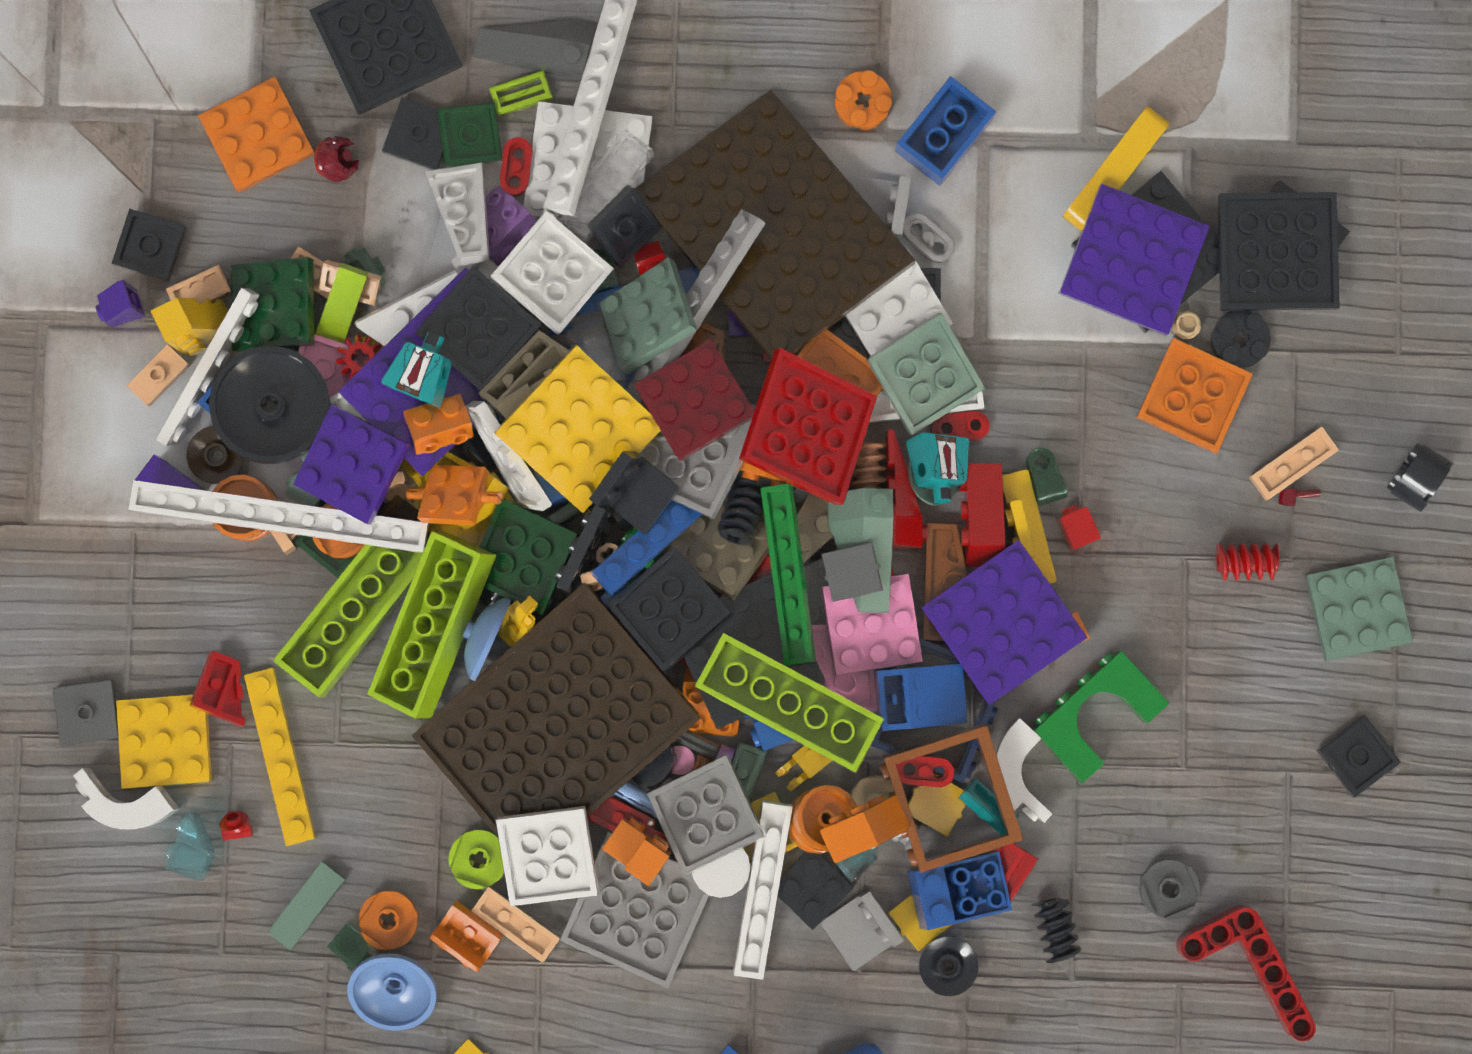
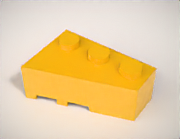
[151,297,228,356]

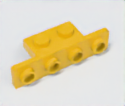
[1002,470,1057,584]

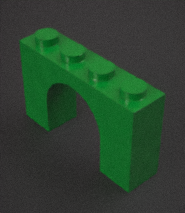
[1032,651,1170,783]

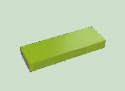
[315,263,369,344]

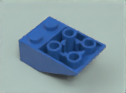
[874,664,967,731]
[907,852,1012,930]

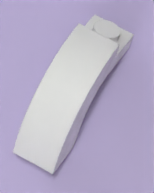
[995,718,1052,823]
[73,768,180,830]

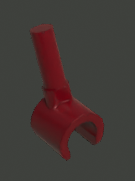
[1278,489,1320,506]

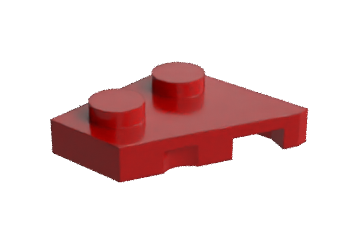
[189,651,245,727]

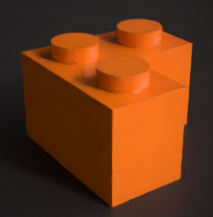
[820,794,911,863]
[602,817,673,886]

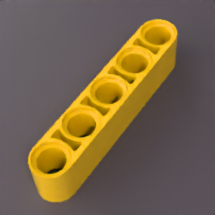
[1062,106,1170,232]

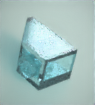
[836,847,878,883]

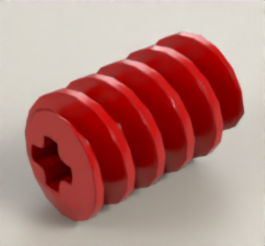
[1215,543,1279,581]

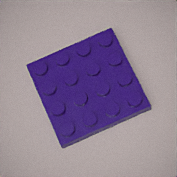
[1058,184,1210,336]
[921,540,1088,705]

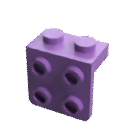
[486,186,537,266]

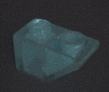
[165,812,215,881]

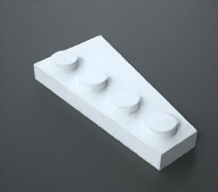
[425,162,490,265]
[465,401,552,511]

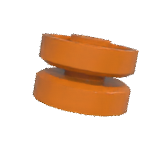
[212,475,279,542]
[788,785,857,854]

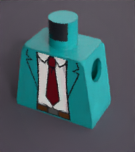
[381,331,451,408]
[906,432,969,504]

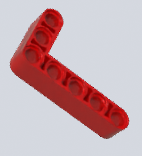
[1176,905,1316,1042]

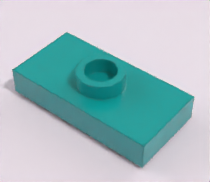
[959,777,1019,835]

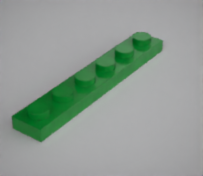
[761,483,816,666]

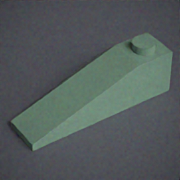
[827,488,893,613]

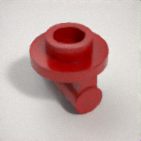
[219,811,253,841]

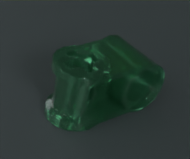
[1026,448,1068,506]

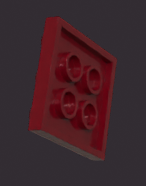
[633,339,754,462]

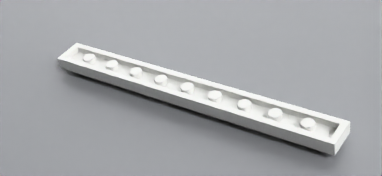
[543,0,637,216]
[128,480,429,553]

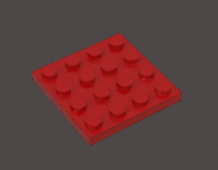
[739,348,877,505]

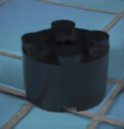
[1386,443,1454,512]

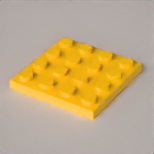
[494,345,660,513]

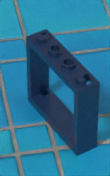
[871,638,1003,783]

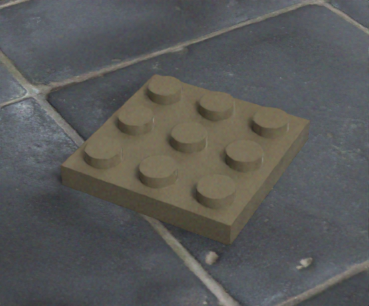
[660,497,769,601]

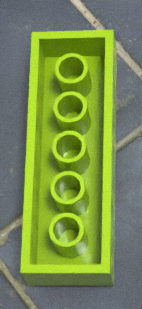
[367,531,496,719]
[273,545,423,698]
[695,633,884,773]

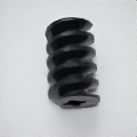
[717,478,765,546]
[1031,898,1081,963]

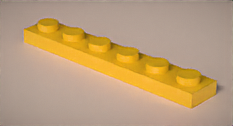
[244,668,316,846]

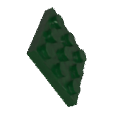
[231,257,314,353]
[479,498,580,615]

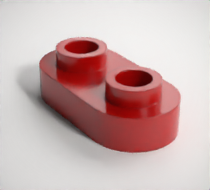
[500,137,533,196]
[931,411,990,442]
[895,755,954,788]

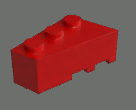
[959,464,1005,567]

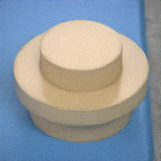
[1171,311,1201,340]

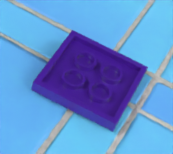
[293,404,410,525]

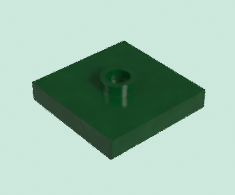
[436,102,502,167]

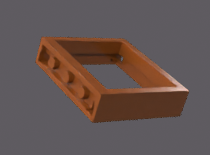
[880,723,1023,873]

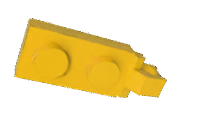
[497,595,538,648]

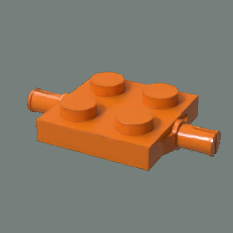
[406,465,502,526]

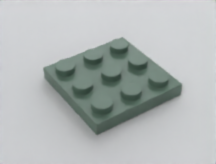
[600,257,697,375]
[866,313,985,435]
[1305,557,1413,661]

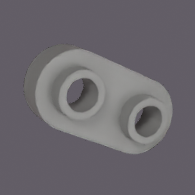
[903,213,953,263]

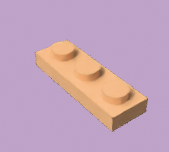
[1249,427,1339,501]
[471,886,561,963]

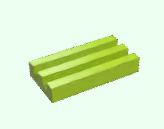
[489,70,553,117]

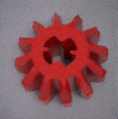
[336,334,382,380]

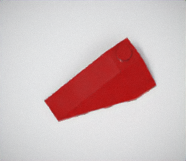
[885,429,928,549]

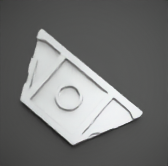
[355,270,458,346]

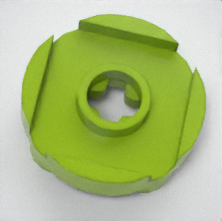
[448,829,505,889]

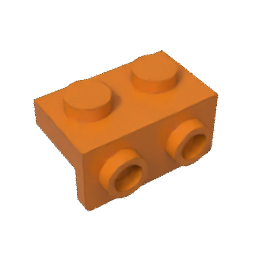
[403,394,473,455]
[430,900,504,972]

